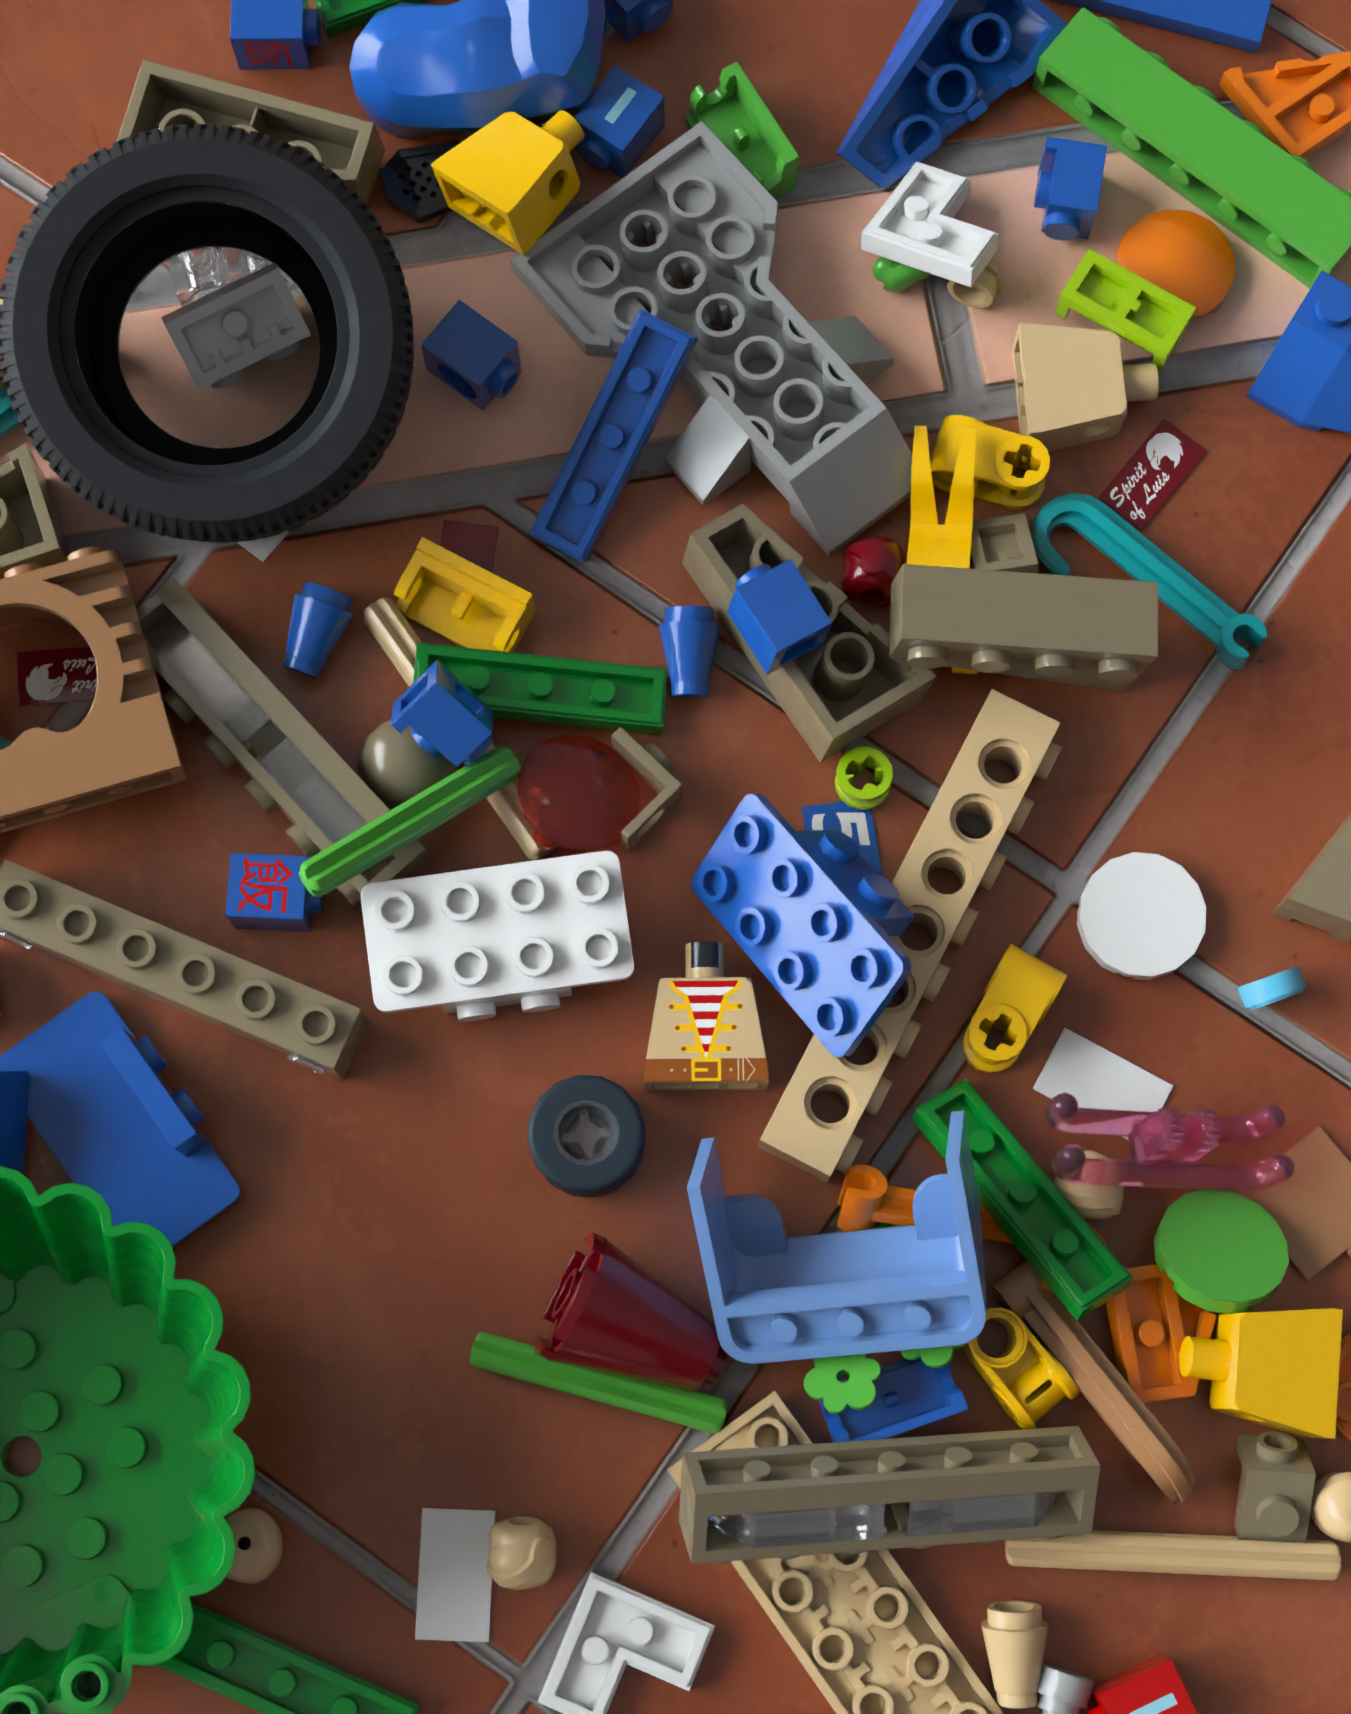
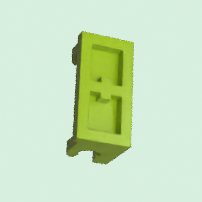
[1054,249,1197,373]

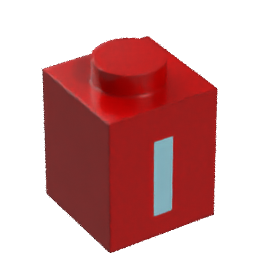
[1086,1654,1197,1714]

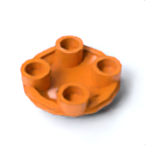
[1116,209,1235,319]

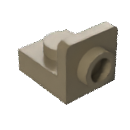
[970,513,1039,574]

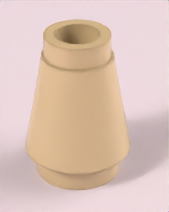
[981,1600,1049,1709]

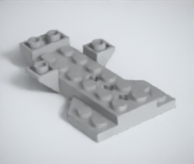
[510,121,912,557]

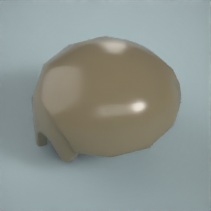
[356,720,457,809]

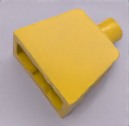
[431,110,584,256]
[1179,1308,1343,1439]

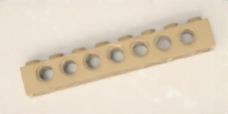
[758,689,1062,1183]

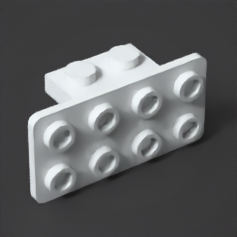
[361,851,634,1022]

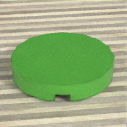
[1154,1188,1289,1314]

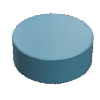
[1237,965,1307,1011]

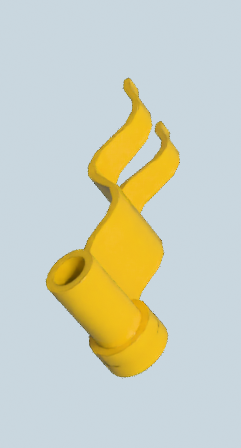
[906,425,978,674]

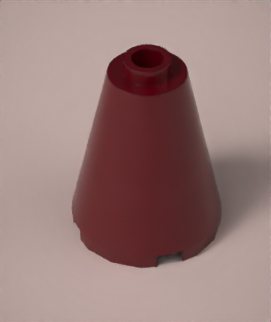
[535,1232,727,1391]

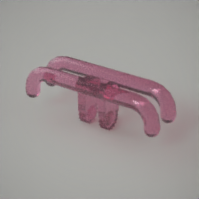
[1045,1092,1294,1191]

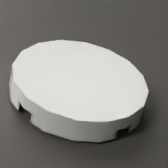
[1077,852,1207,981]

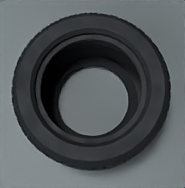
[0,124,414,543]

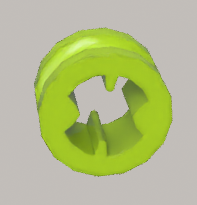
[835,746,893,810]

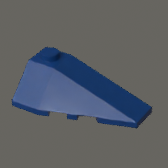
[836,0,1067,190]
[1246,271,1351,434]

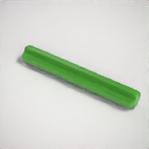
[298,746,522,897]
[470,1332,728,1434]

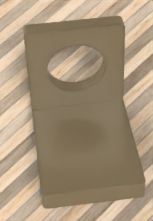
[611,727,682,852]

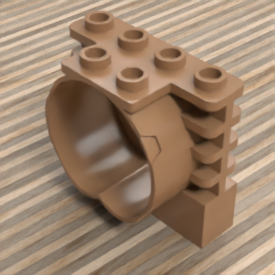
[0,546,187,833]

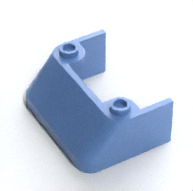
[687,1110,987,1364]

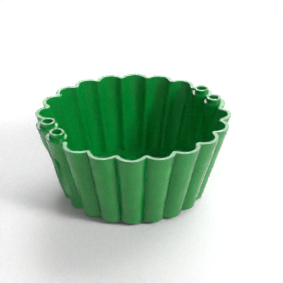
[0,1166,256,1714]

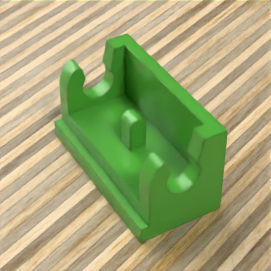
[685,61,799,199]

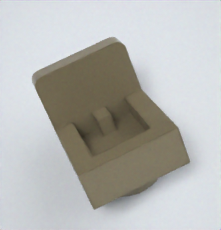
[1234,1431,1316,1543]

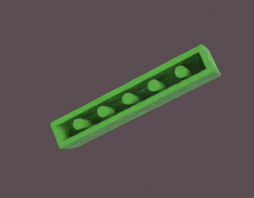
[1032,7,1351,289]

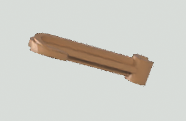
[992,1260,1196,1504]

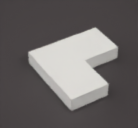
[861,162,999,287]
[537,1571,715,1714]

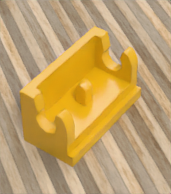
[393,537,537,653]

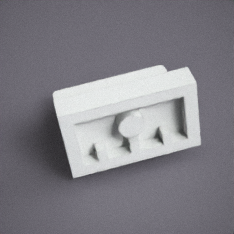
[161,262,311,390]

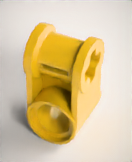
[930,415,1050,510]
[962,944,1068,1074]
[961,1307,1080,1430]

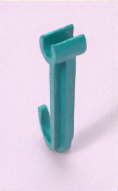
[1032,493,1267,670]

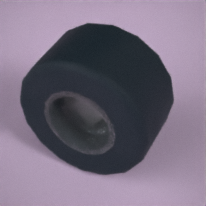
[527,1075,646,1197]

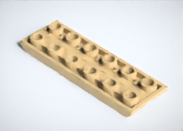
[667,1391,1004,1714]

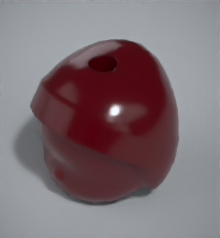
[841,537,905,605]

